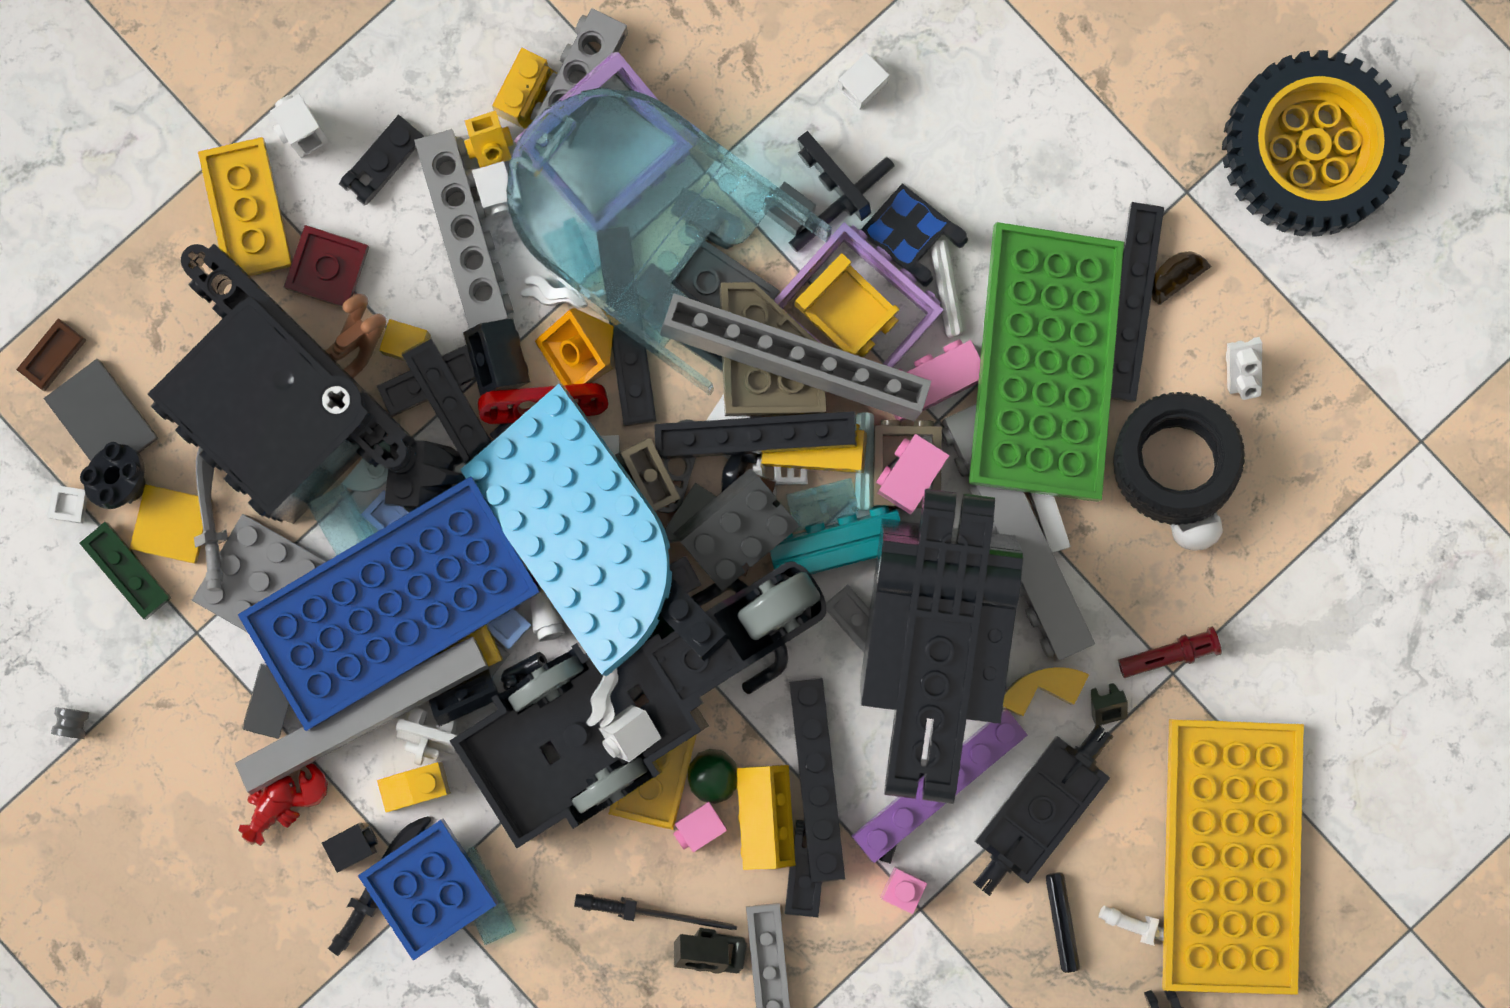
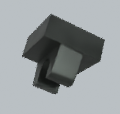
[1091,683,1128,725]

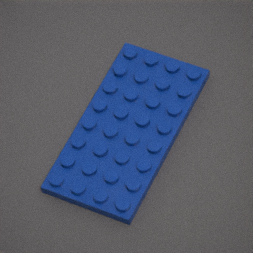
[237,476,541,731]

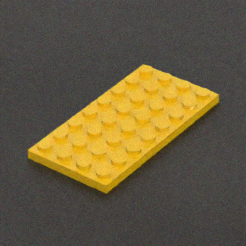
[1162,719,1304,995]

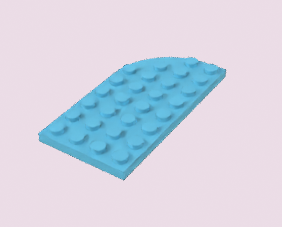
[460,384,672,676]

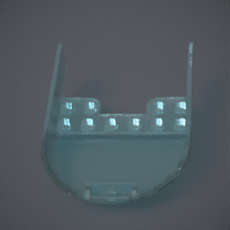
[506,88,832,396]

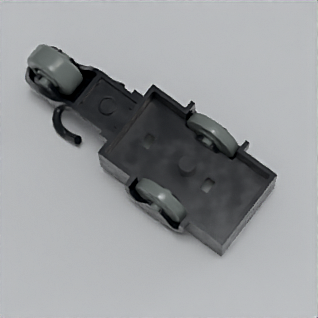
[450,561,827,848]

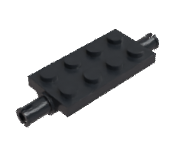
[973,724,1113,896]

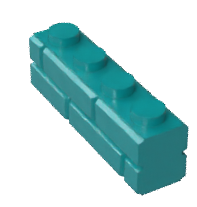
[769,506,900,574]

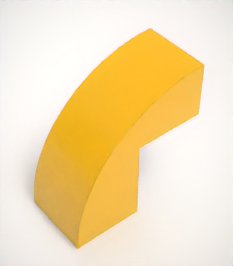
[1003,667,1089,716]

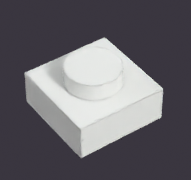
[47,485,88,524]

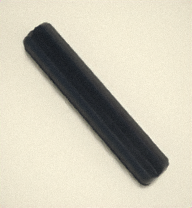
[1046,872,1080,973]

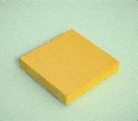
[129,484,212,564]

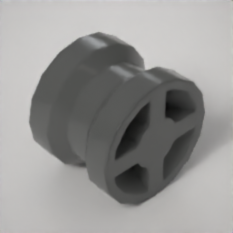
[51,707,90,739]

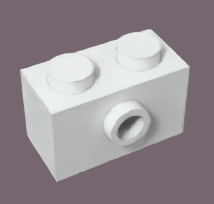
[270,94,329,158]

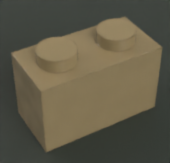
[615,438,680,511]

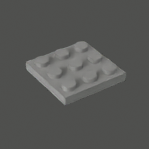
[191,514,326,633]

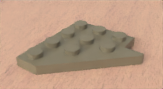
[720,282,826,416]

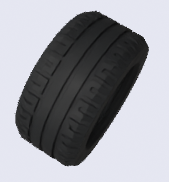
[1113,392,1245,525]

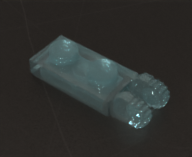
[468,846,516,945]

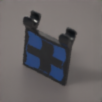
[861,183,968,287]

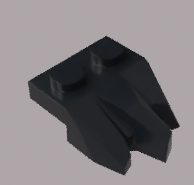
[384,440,466,508]

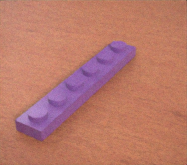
[851,709,1028,863]

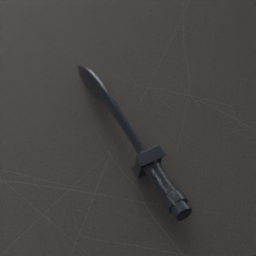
[328,816,431,956]
[574,893,737,930]

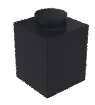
[322,823,378,873]

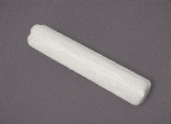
[930,240,964,337]

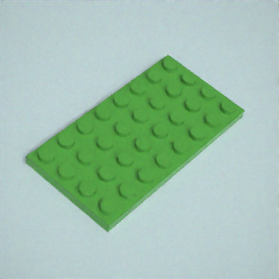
[969,222,1124,502]

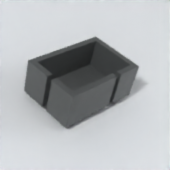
[673,469,799,591]

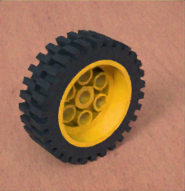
[1222,50,1411,237]

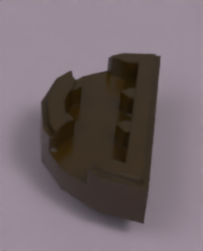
[1152,251,1212,305]

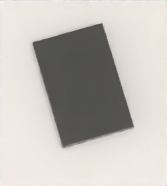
[43,359,158,461]

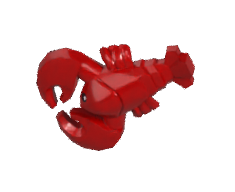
[238,763,328,846]

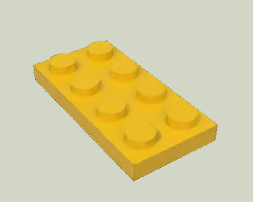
[198,137,292,276]

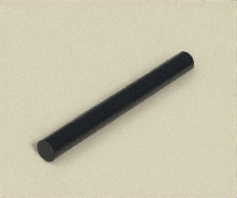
[788,156,895,252]

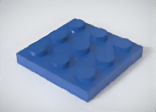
[358,818,499,961]

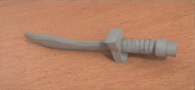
[194,447,228,591]

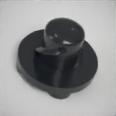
[80,442,146,509]

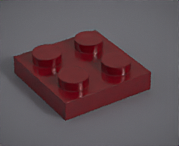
[284,225,369,307]

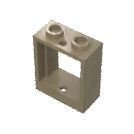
[873,420,942,509]

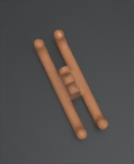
[325,294,386,378]

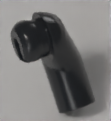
[500,652,547,690]

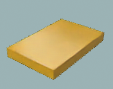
[608,734,697,830]

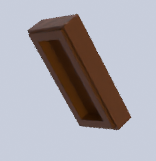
[16,318,86,391]

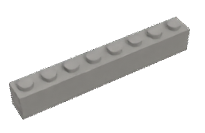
[660,293,931,421]
[942,404,1095,662]

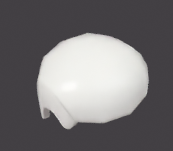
[1171,512,1223,551]

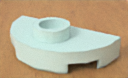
[341,441,390,492]

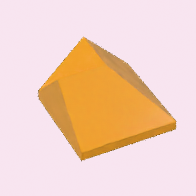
[535,308,614,385]

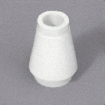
[530,590,566,641]

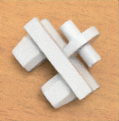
[1226,337,1262,400]
[396,707,457,766]

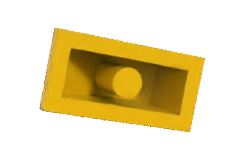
[377,762,451,812]

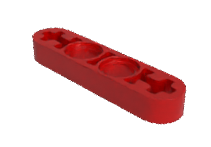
[477,383,609,424]

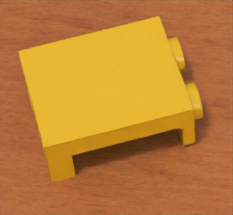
[794,253,900,357]

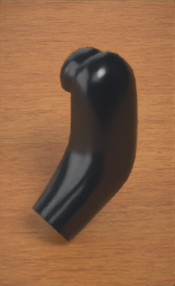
[721,453,761,492]

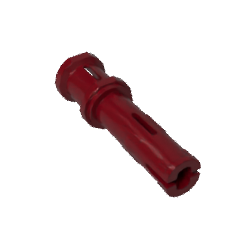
[1118,626,1222,678]

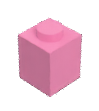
[673,802,727,852]
[880,867,927,914]

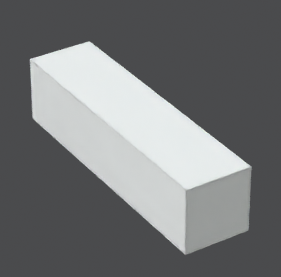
[1028,492,1071,553]

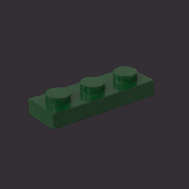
[79,522,171,620]

